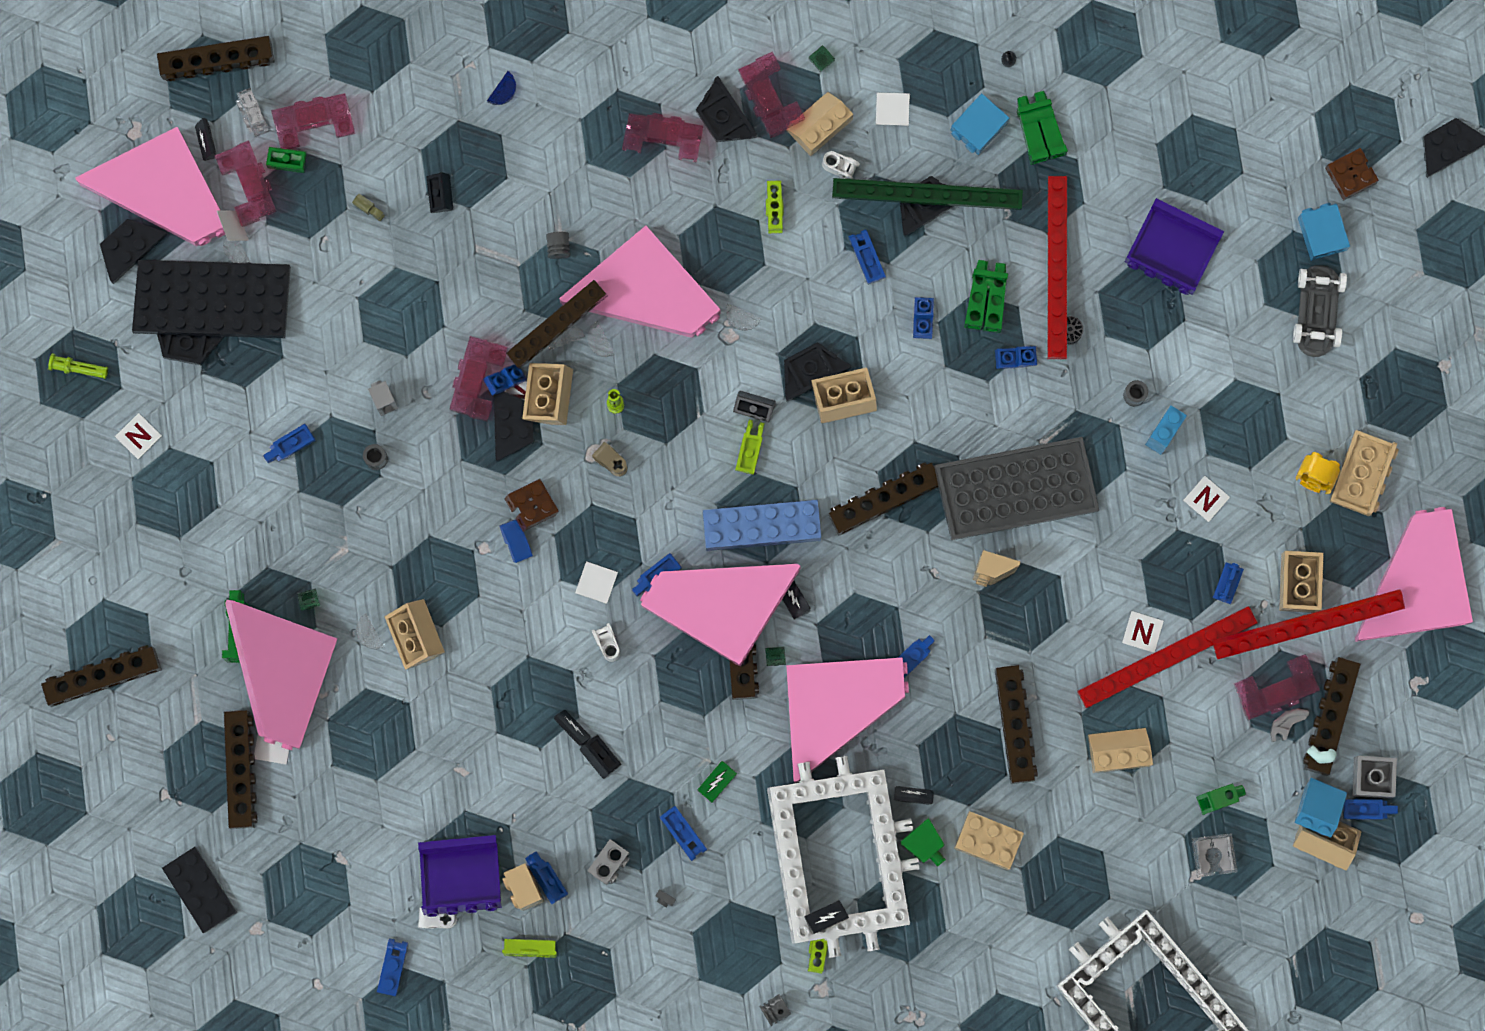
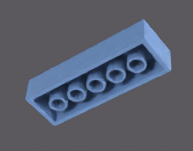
[703,500,821,551]

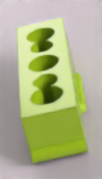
[766,181,784,234]
[502,939,557,958]
[808,939,828,974]

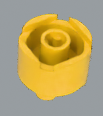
[1296,452,1340,494]

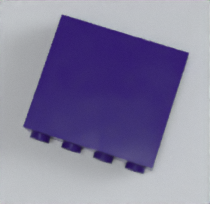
[1124,198,1224,295]
[418,835,502,917]

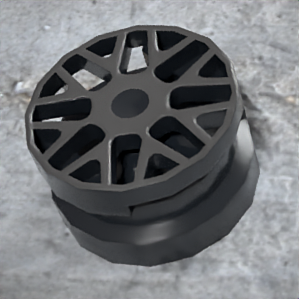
[1067,316,1083,345]

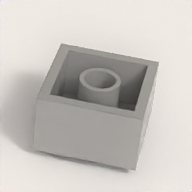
[1352,756,1397,799]

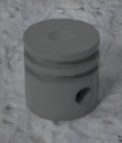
[546,232,570,259]
[1123,380,1148,407]
[363,444,388,470]
[759,994,791,1026]

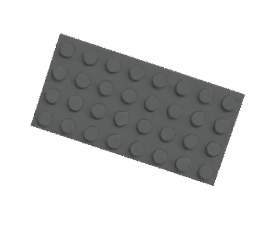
[934,437,1100,541]

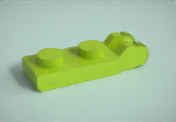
[735,420,765,475]

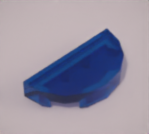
[487,71,516,105]

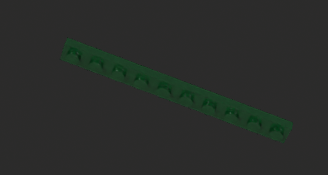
[832,178,1023,210]

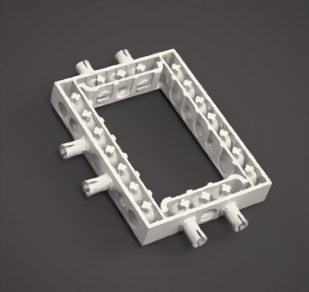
[767,756,919,958]
[1056,910,1249,1031]

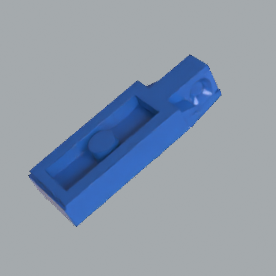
[263,424,316,463]
[632,553,682,596]
[898,635,935,678]
[1343,799,1398,820]
[525,851,568,905]

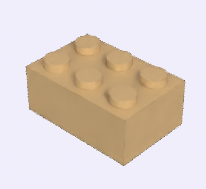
[1279,551,1323,613]
[954,811,1024,870]
[502,863,544,911]

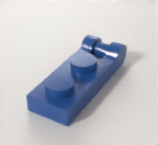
[848,229,886,285]
[660,806,707,861]
[377,938,408,996]

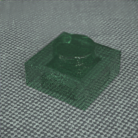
[808,45,835,72]
[297,588,320,611]
[765,647,786,666]

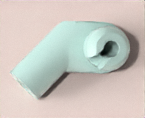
[1306,745,1337,764]

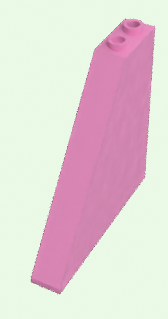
[75,127,225,246]
[559,225,721,338]
[1355,507,1473,642]
[640,564,801,667]
[225,600,337,751]
[786,658,909,783]

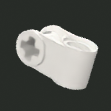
[822,151,860,179]
[591,623,620,662]
[418,908,457,929]

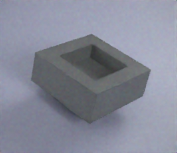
[655,889,676,908]

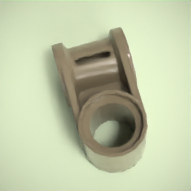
[592,442,628,477]

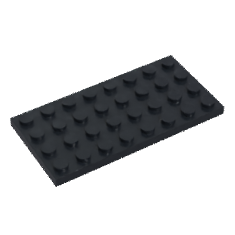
[132,260,291,338]

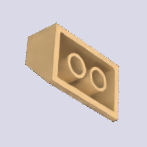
[786,92,853,156]
[522,363,573,425]
[811,368,877,424]
[973,550,1020,587]
[384,599,445,670]
[1088,728,1153,773]
[1293,821,1362,871]

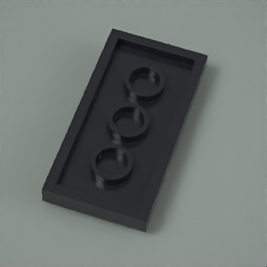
[162,847,237,934]

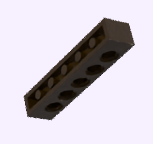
[157,36,274,81]
[506,280,608,369]
[828,462,939,536]
[729,644,759,700]
[41,645,162,707]
[1303,657,1361,776]
[995,665,1038,784]
[224,710,258,829]

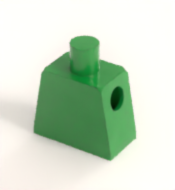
[1196,783,1246,815]
[899,818,946,867]

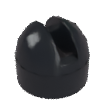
[1001,51,1017,67]

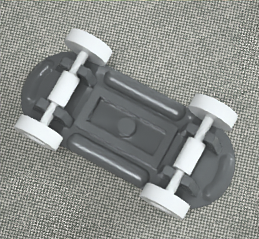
[1293,265,1347,357]

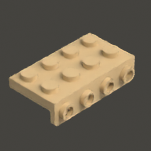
[1329,430,1399,516]

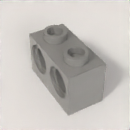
[368,381,398,416]
[588,839,630,885]

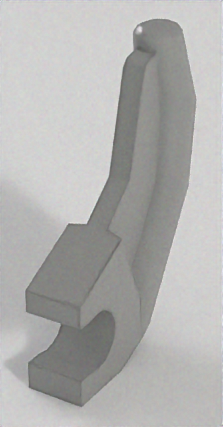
[1270,708,1309,742]

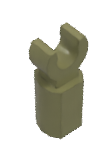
[352,193,385,221]

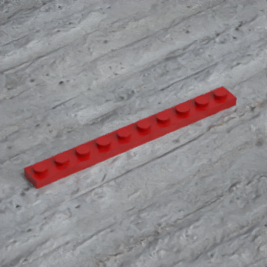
[1047,176,1067,359]
[1212,589,1405,660]
[1077,606,1257,709]

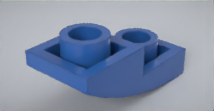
[913,297,934,339]
[995,346,1037,369]
[483,364,527,396]
[499,519,533,563]

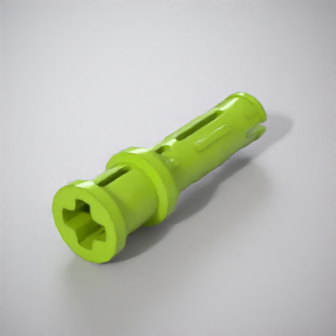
[48,353,108,379]
[607,389,624,414]

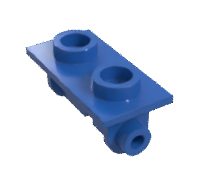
[1213,562,1244,605]

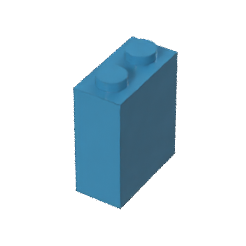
[950,93,1010,155]
[1298,203,1350,261]
[1145,405,1187,455]
[1294,778,1347,838]

